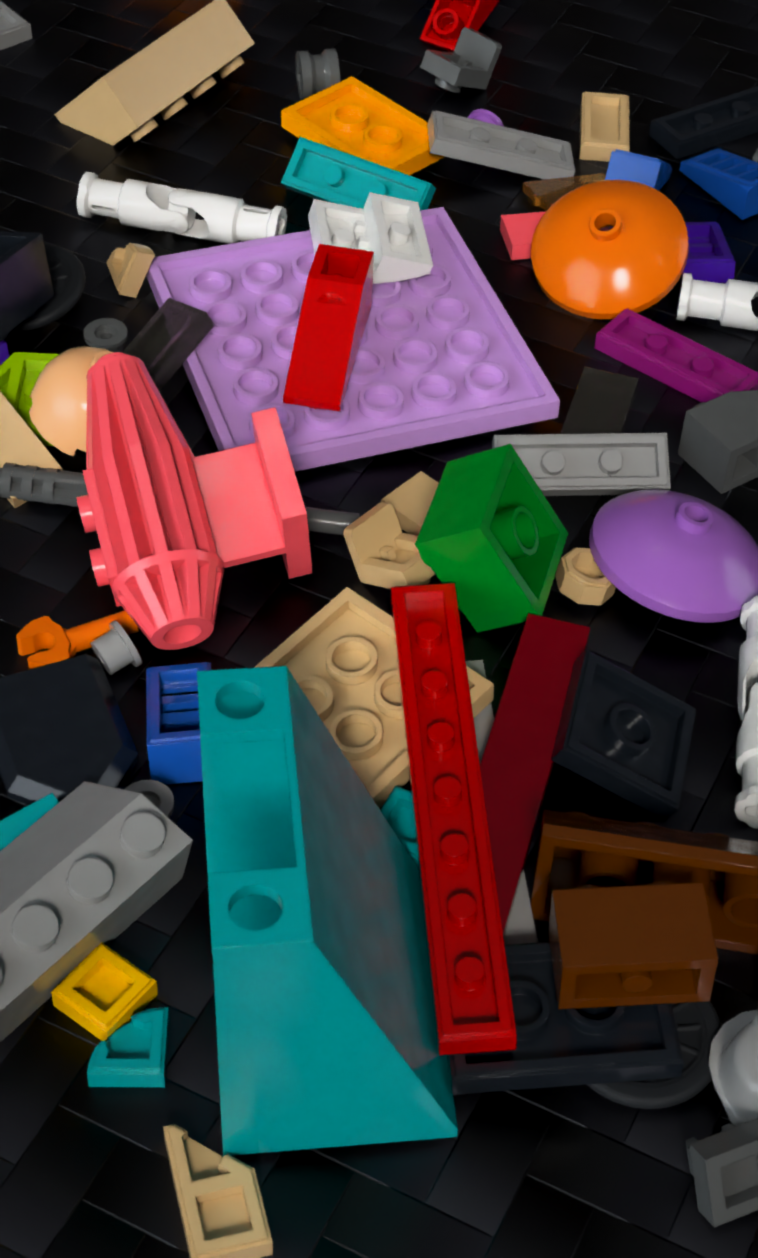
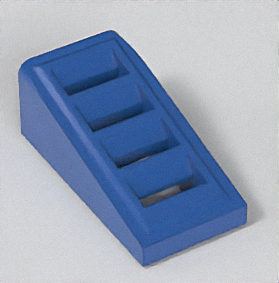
[679,148,758,220]
[605,149,673,191]
[146,662,211,785]

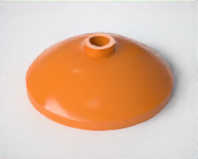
[531,180,689,319]

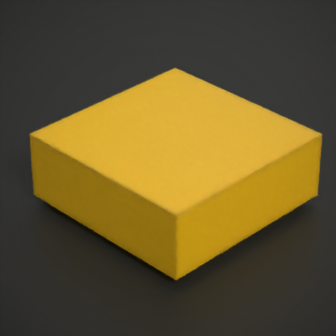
[51,943,158,1041]

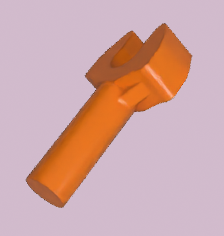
[16,610,138,670]

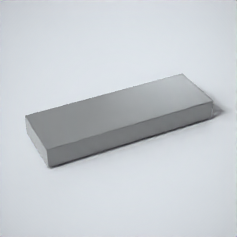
[427,110,575,185]
[492,433,671,496]

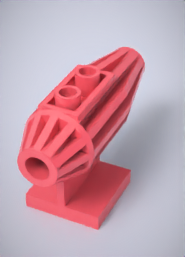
[76,352,313,650]

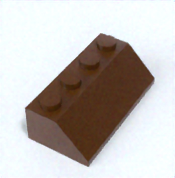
[530,810,758,954]

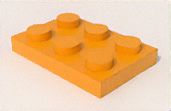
[281,76,445,175]

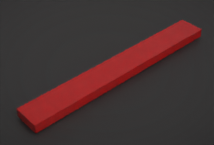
[391,583,517,1056]

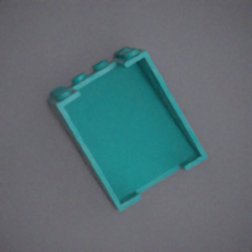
[197,666,458,1156]

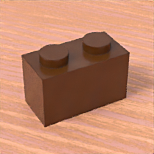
[548,881,718,1009]

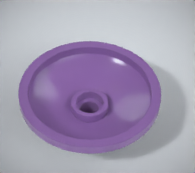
[589,489,758,623]

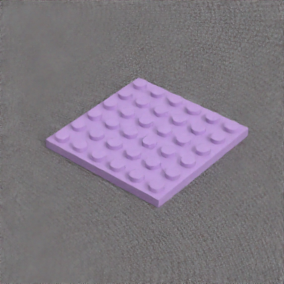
[146,207,560,472]

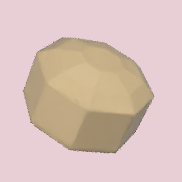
[555,547,616,606]

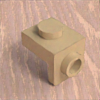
[343,502,435,589]

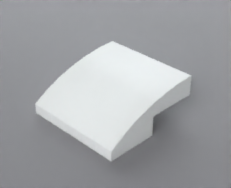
[308,192,433,284]

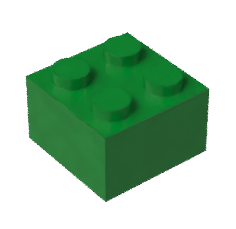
[415,444,568,633]

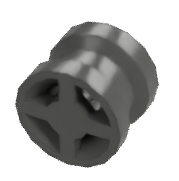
[295,49,340,99]

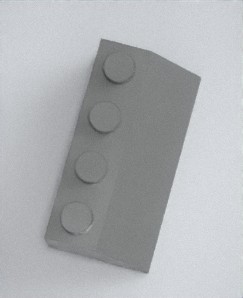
[0,781,193,1042]

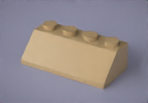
[54,0,255,145]

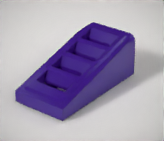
[677,222,736,292]

